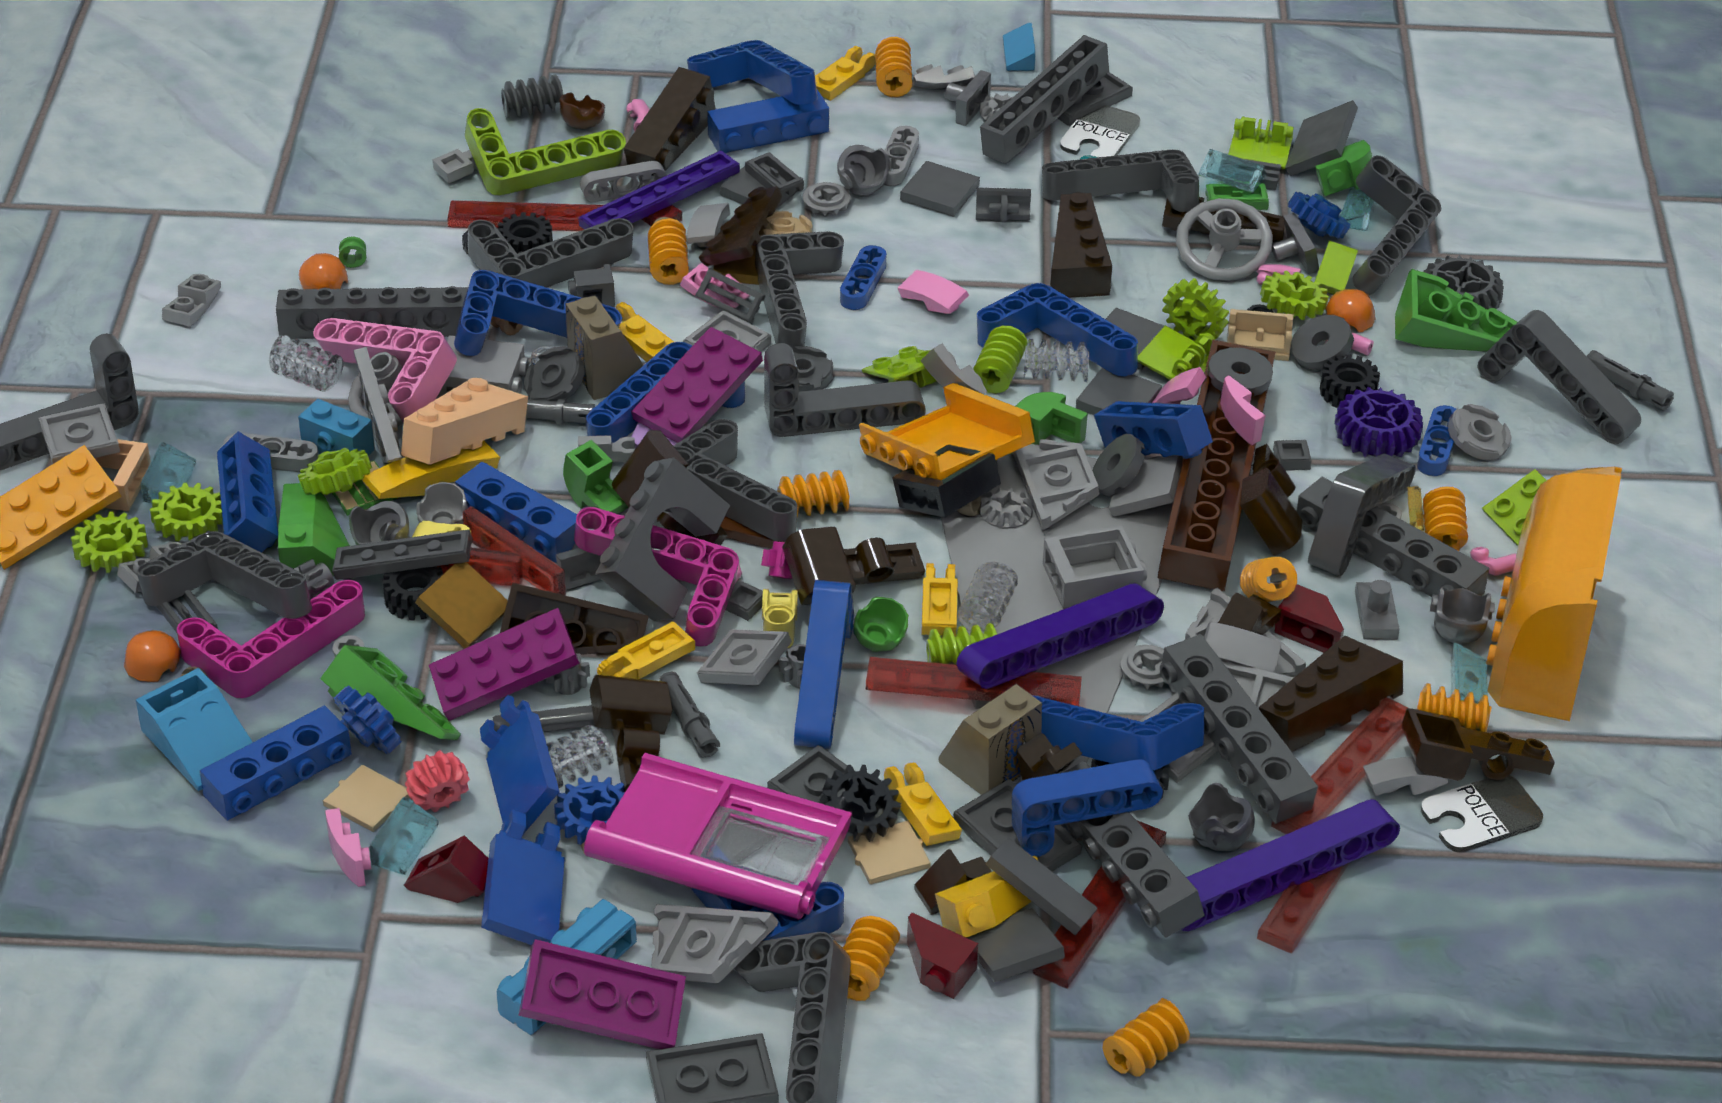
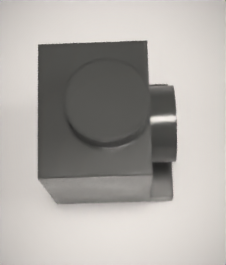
[568,264,615,307]

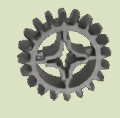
[1423,255,1504,310]

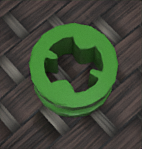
[339,236,367,268]

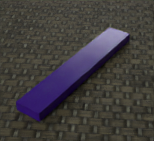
[579,150,740,229]

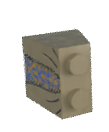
[565,295,643,400]
[939,684,1042,795]

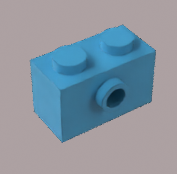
[298,399,375,456]

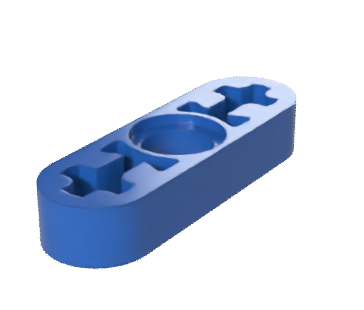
[840,245,887,310]
[1417,405,1456,476]

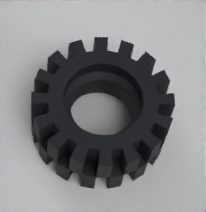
[497,212,553,254]
[1320,354,1380,408]
[382,566,443,620]

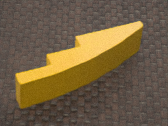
[363,440,500,499]

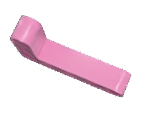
[313,318,457,423]

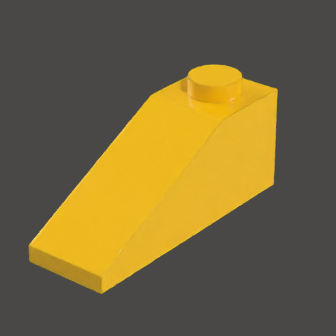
[935,856,1038,938]

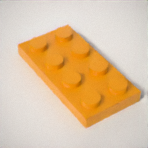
[0,445,122,570]

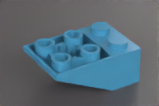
[136,668,253,791]

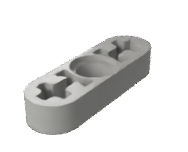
[884,126,919,186]
[580,161,667,202]
[224,433,318,472]

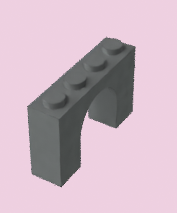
[595,457,730,621]

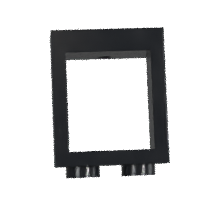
[892,445,1001,517]

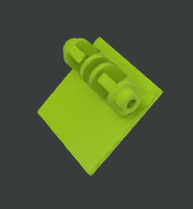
[1228,116,1294,169]
[1138,325,1215,380]
[862,346,937,388]
[1482,469,1547,546]

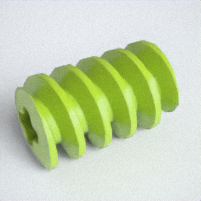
[973,326,1028,394]
[926,623,997,674]

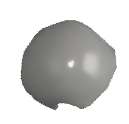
[417,482,468,525]

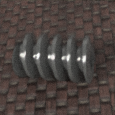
[501,74,563,118]

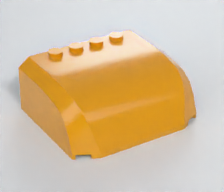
[1486,466,1622,721]

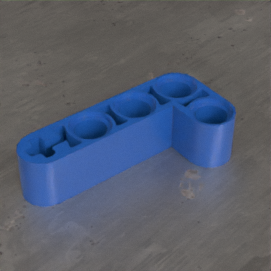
[1012,759,1163,857]

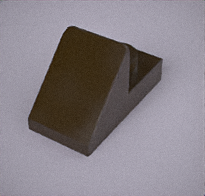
[1218,593,1282,635]
[1017,733,1082,781]
[914,849,992,915]

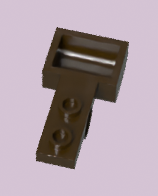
[612,430,728,545]
[1240,444,1302,556]
[782,527,925,605]
[589,675,672,792]
[1402,708,1555,781]

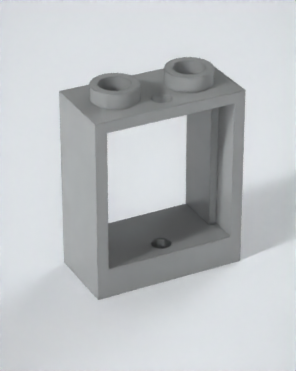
[1043,526,1147,608]

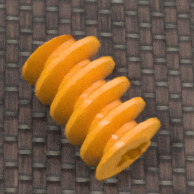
[875,37,912,97]
[648,218,689,285]
[777,470,849,517]
[1423,487,1468,551]
[1240,557,1297,602]
[1417,683,1492,732]
[842,916,900,1001]
[1102,998,1190,1077]

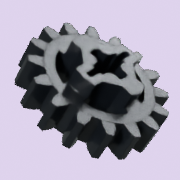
[819,765,901,842]

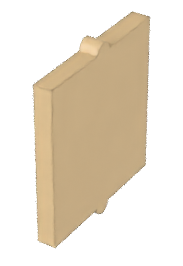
[323,765,410,832]
[848,821,931,884]

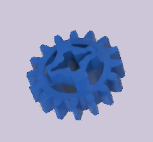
[1288,192,1351,239]
[333,686,402,754]
[554,775,625,845]

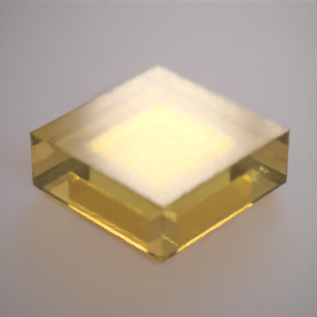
[1407,486,1424,531]

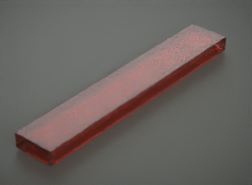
[447,200,603,231]
[866,657,1082,706]
[1271,697,1408,834]
[1033,820,1167,989]

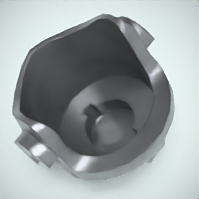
[837,145,890,196]
[349,501,409,545]
[1430,587,1495,645]
[1188,783,1255,852]

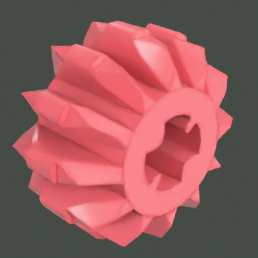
[405,750,470,813]

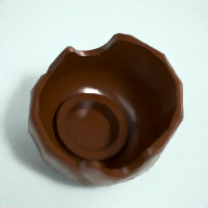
[560,92,605,129]

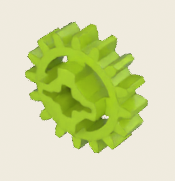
[1260,271,1329,320]
[1162,278,1229,342]
[298,448,372,495]
[150,483,223,542]
[71,511,148,573]

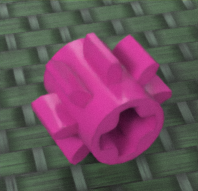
[761,541,792,579]

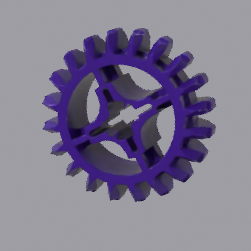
[1334,387,1423,457]

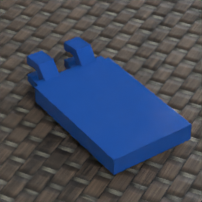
[480,695,560,835]
[481,809,565,945]

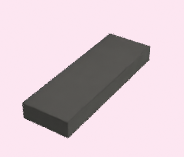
[986,837,1098,936]

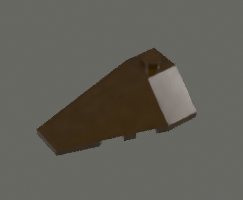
[500,583,649,655]

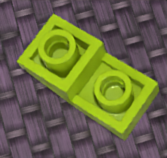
[1315,241,1358,295]

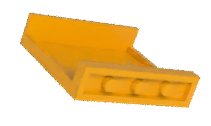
[859,383,1035,480]

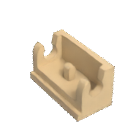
[1227,309,1293,361]

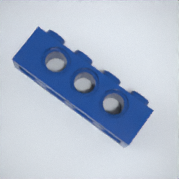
[1094,401,1213,459]
[217,431,278,553]
[455,462,577,563]
[199,705,352,821]

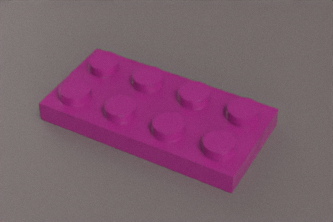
[631,327,763,443]
[428,608,580,721]
[518,939,686,1050]

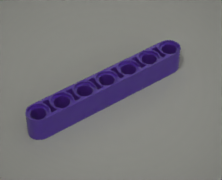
[956,583,1164,689]
[1181,799,1400,931]

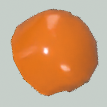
[299,253,349,289]
[1325,289,1376,332]
[124,630,181,682]

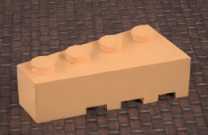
[401,378,528,465]

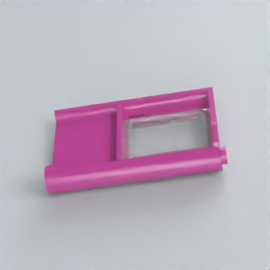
[584,753,852,920]

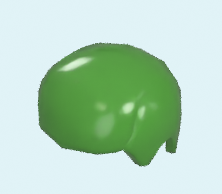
[853,597,909,652]

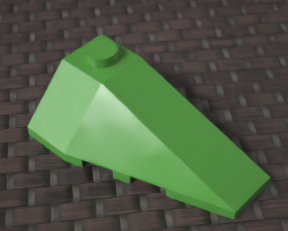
[1395,269,1517,352]
[278,483,350,576]
[320,645,461,740]

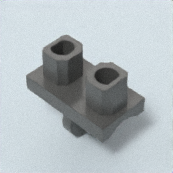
[976,188,1031,221]

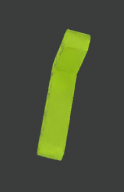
[464,108,626,196]

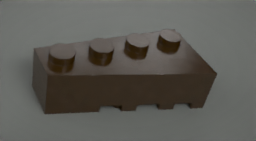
[624,67,716,176]
[1050,192,1112,298]
[1259,636,1403,752]

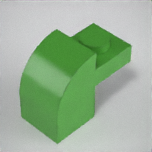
[1315,140,1373,196]
[1015,392,1088,445]
[563,439,629,514]

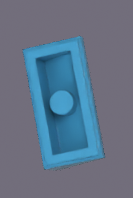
[1003,23,1036,71]

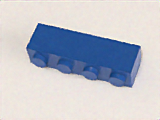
[707,89,829,153]

